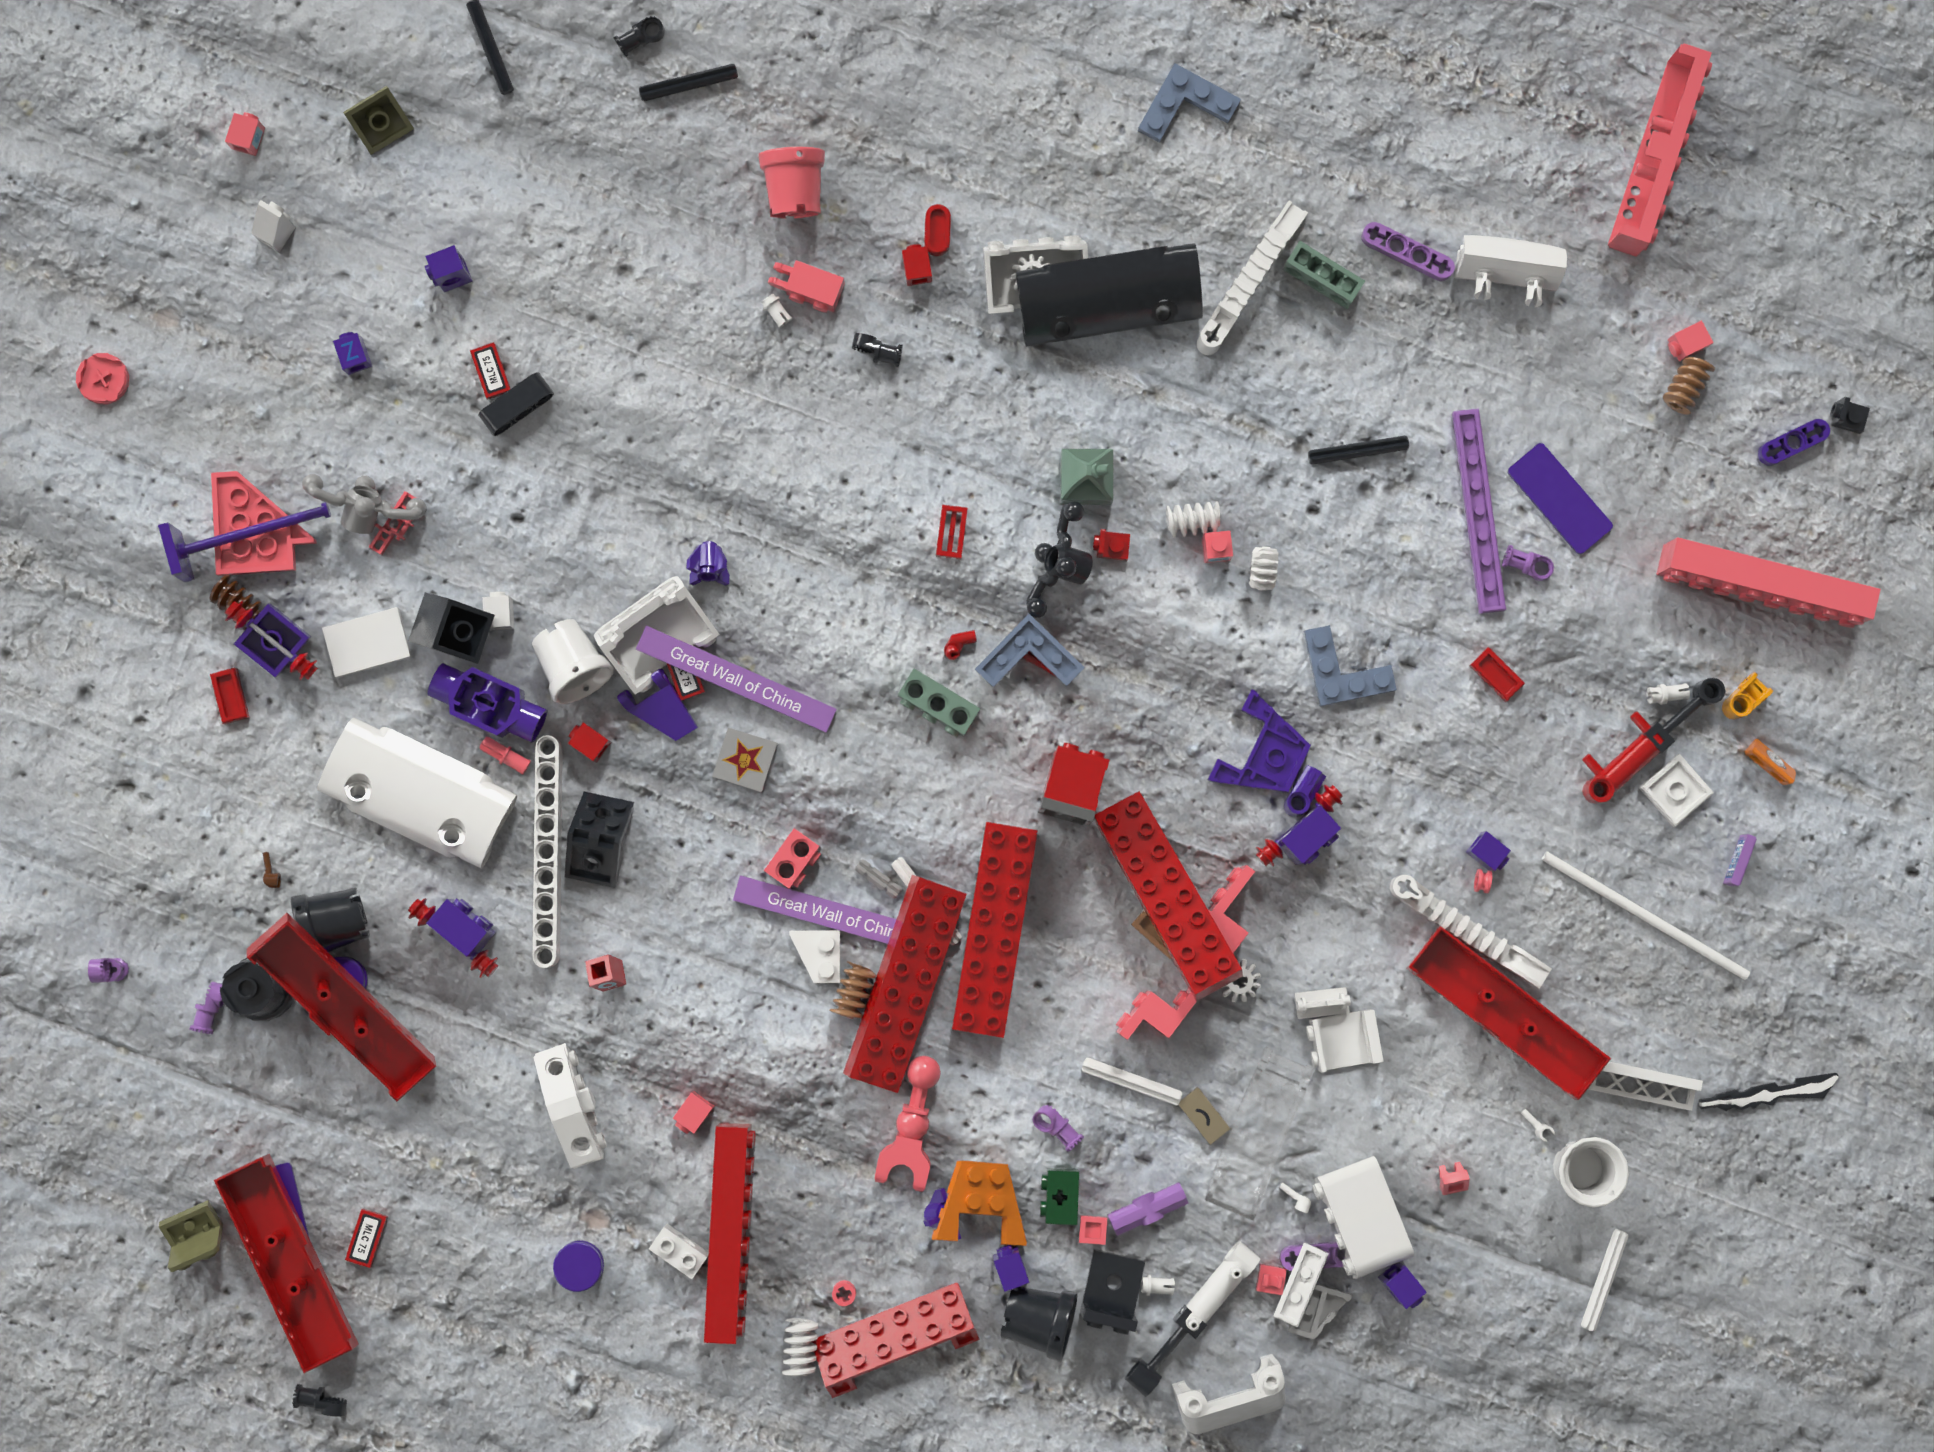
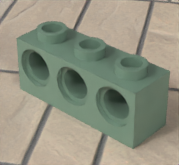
[1283,241,1365,310]
[898,668,980,738]

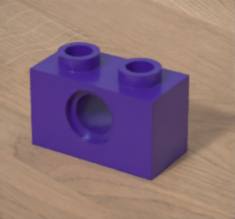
[424,245,473,293]
[993,1245,1030,1292]
[1378,1262,1427,1309]

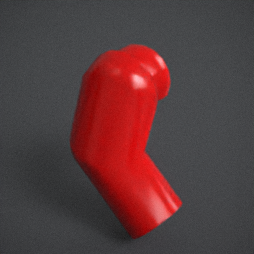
[944,630,977,660]

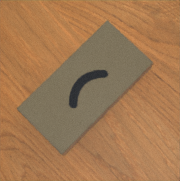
[1178,1087,1231,1145]

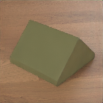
[343,86,414,155]

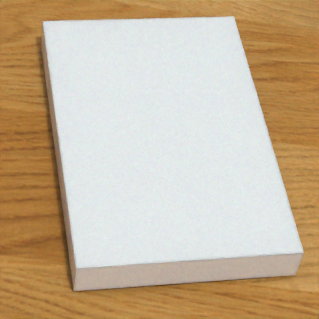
[322,607,412,678]

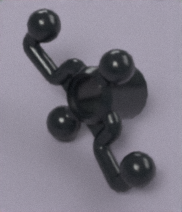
[1026,502,1093,618]

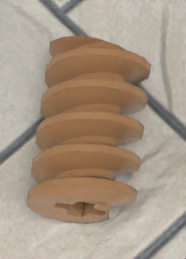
[1663,357,1715,415]
[829,961,877,1019]

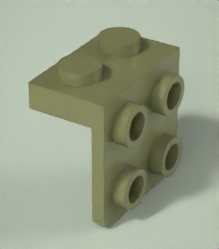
[159,1200,223,1272]

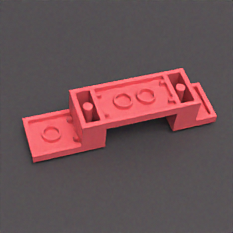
[1116,865,1255,1040]

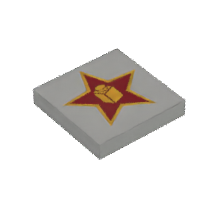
[712,728,778,792]

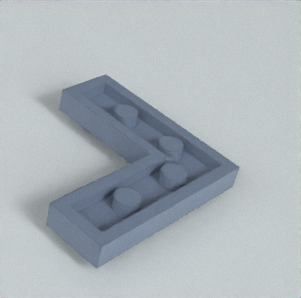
[1138,63,1241,143]
[975,614,1085,688]
[1303,625,1397,706]

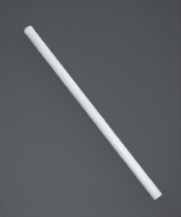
[1542,852,1750,980]

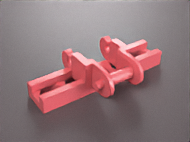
[369,491,416,555]

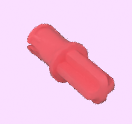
[480,737,531,775]

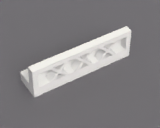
[1588,1062,1703,1111]

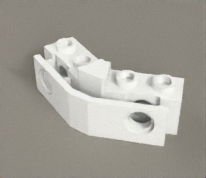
[534,1044,607,1169]

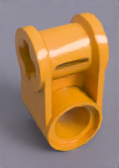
[1722,672,1773,720]

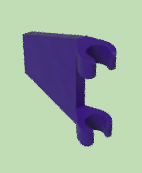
[617,669,698,741]

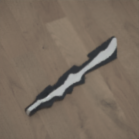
[1699,1073,1839,1111]

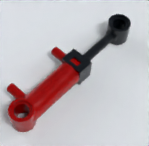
[1582,678,1726,804]

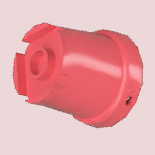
[758,147,825,219]

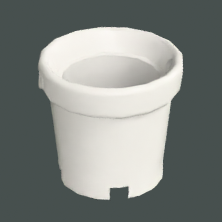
[532,619,614,704]
[1553,1137,1629,1208]

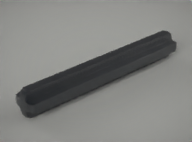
[466,0,514,95]
[639,64,738,101]
[1308,435,1409,465]

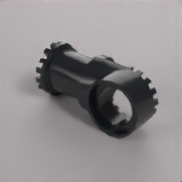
[613,16,665,58]
[852,333,903,368]
[292,1384,347,1417]

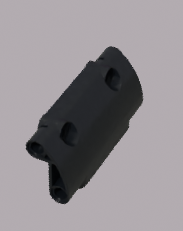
[1016,243,1203,347]

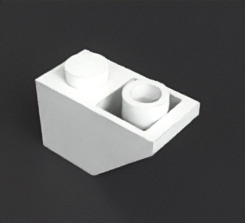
[251,200,296,253]

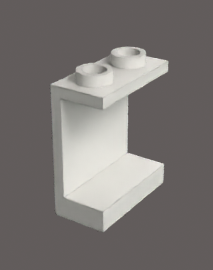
[1306,1009,1384,1072]

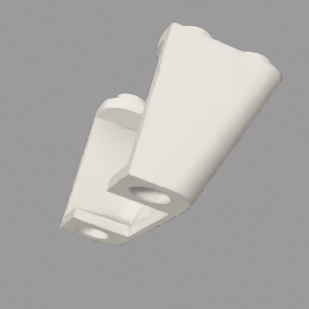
[983,235,1088,314]
[1312,1156,1414,1279]

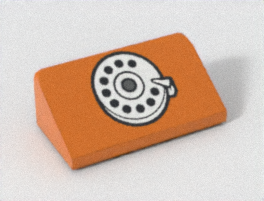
[1744,739,1796,785]

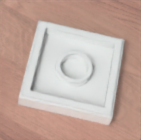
[1639,754,1714,827]

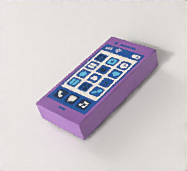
[1723,834,1757,887]

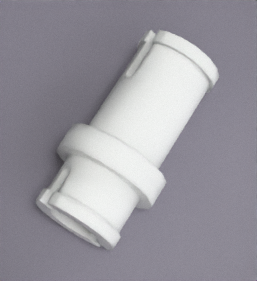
[1646,683,1690,705]

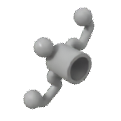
[302,474,427,534]

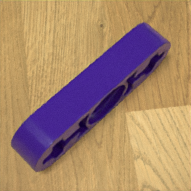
[1758,419,1830,466]

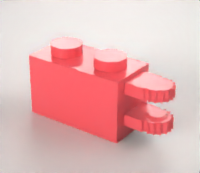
[767,260,845,313]

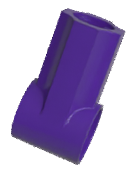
[1284,765,1327,817]

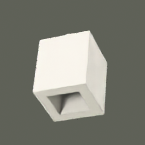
[482,592,514,631]

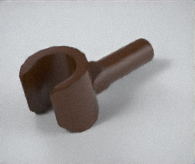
[262,852,281,888]

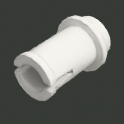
[762,294,792,328]
[1141,1275,1175,1296]

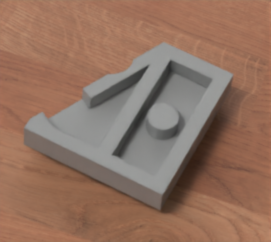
[1288,1284,1352,1339]

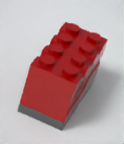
[1038,743,1110,826]

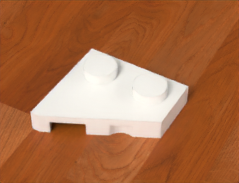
[789,930,840,983]

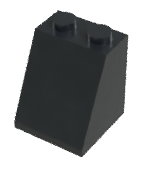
[408,592,495,664]

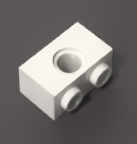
[649,1224,709,1279]

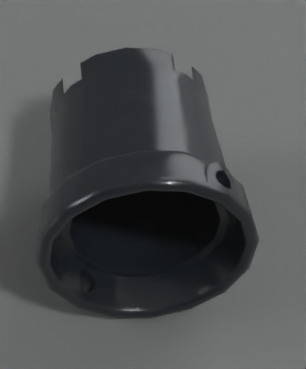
[291,887,370,952]
[220,958,294,1021]
[1000,1286,1078,1362]

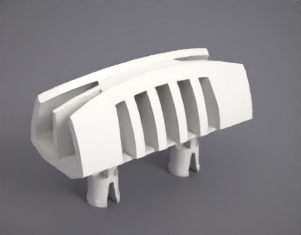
[1454,235,1567,307]

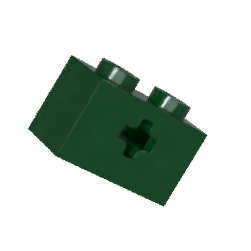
[1040,1168,1079,1225]

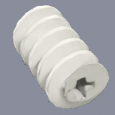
[1166,501,1220,538]
[782,1318,818,1376]

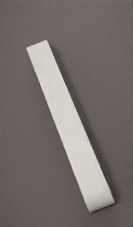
[533,735,563,968]

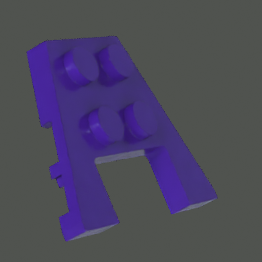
[1207,689,1311,792]

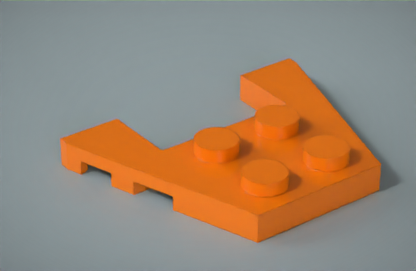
[932,1160,1027,1246]

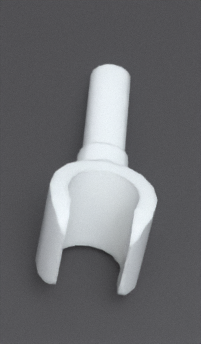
[1521,1109,1555,1142]
[1279,1183,1311,1213]

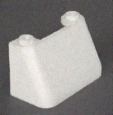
[594,576,720,695]
[1172,1354,1286,1434]

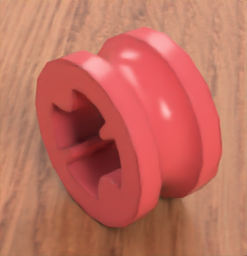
[1474,869,1492,894]
[832,1280,856,1306]

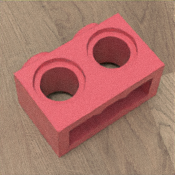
[764,828,821,889]

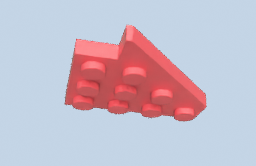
[211,471,317,576]

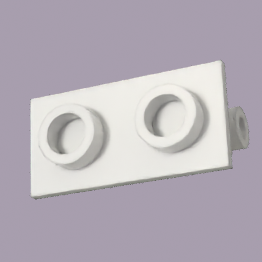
[1294,987,1351,1019]

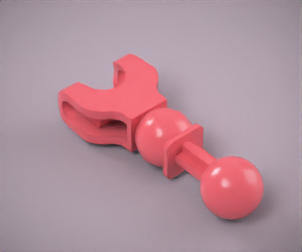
[875,1056,941,1192]

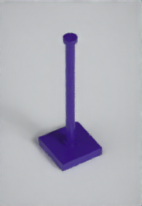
[158,502,331,582]

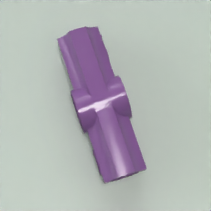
[1107,1182,1188,1236]

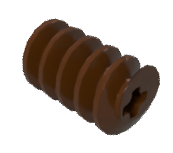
[209,574,262,630]

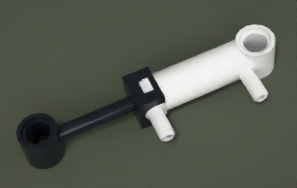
[1125,1241,1260,1397]

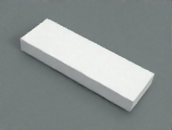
[1274,1242,1329,1327]

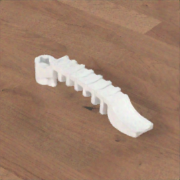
[1197,200,1308,355]
[1390,875,1552,989]

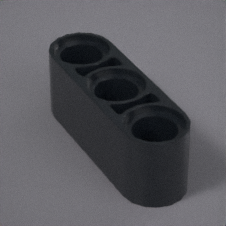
[478,372,554,436]

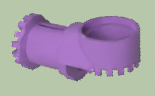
[1502,545,1554,581]
[88,958,129,983]
[189,981,224,1034]
[1033,1105,1084,1152]

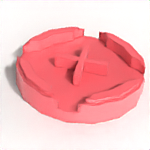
[76,353,129,405]

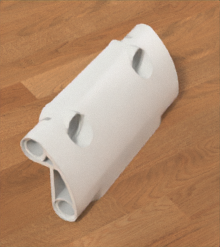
[317,717,518,868]

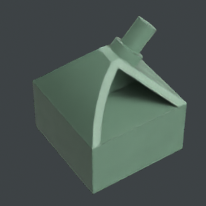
[1060,449,1114,505]

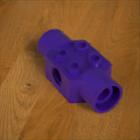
[427,663,548,743]

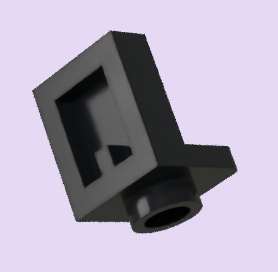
[1830,397,1870,434]

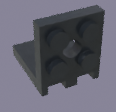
[564,791,634,888]
[1080,1249,1145,1335]

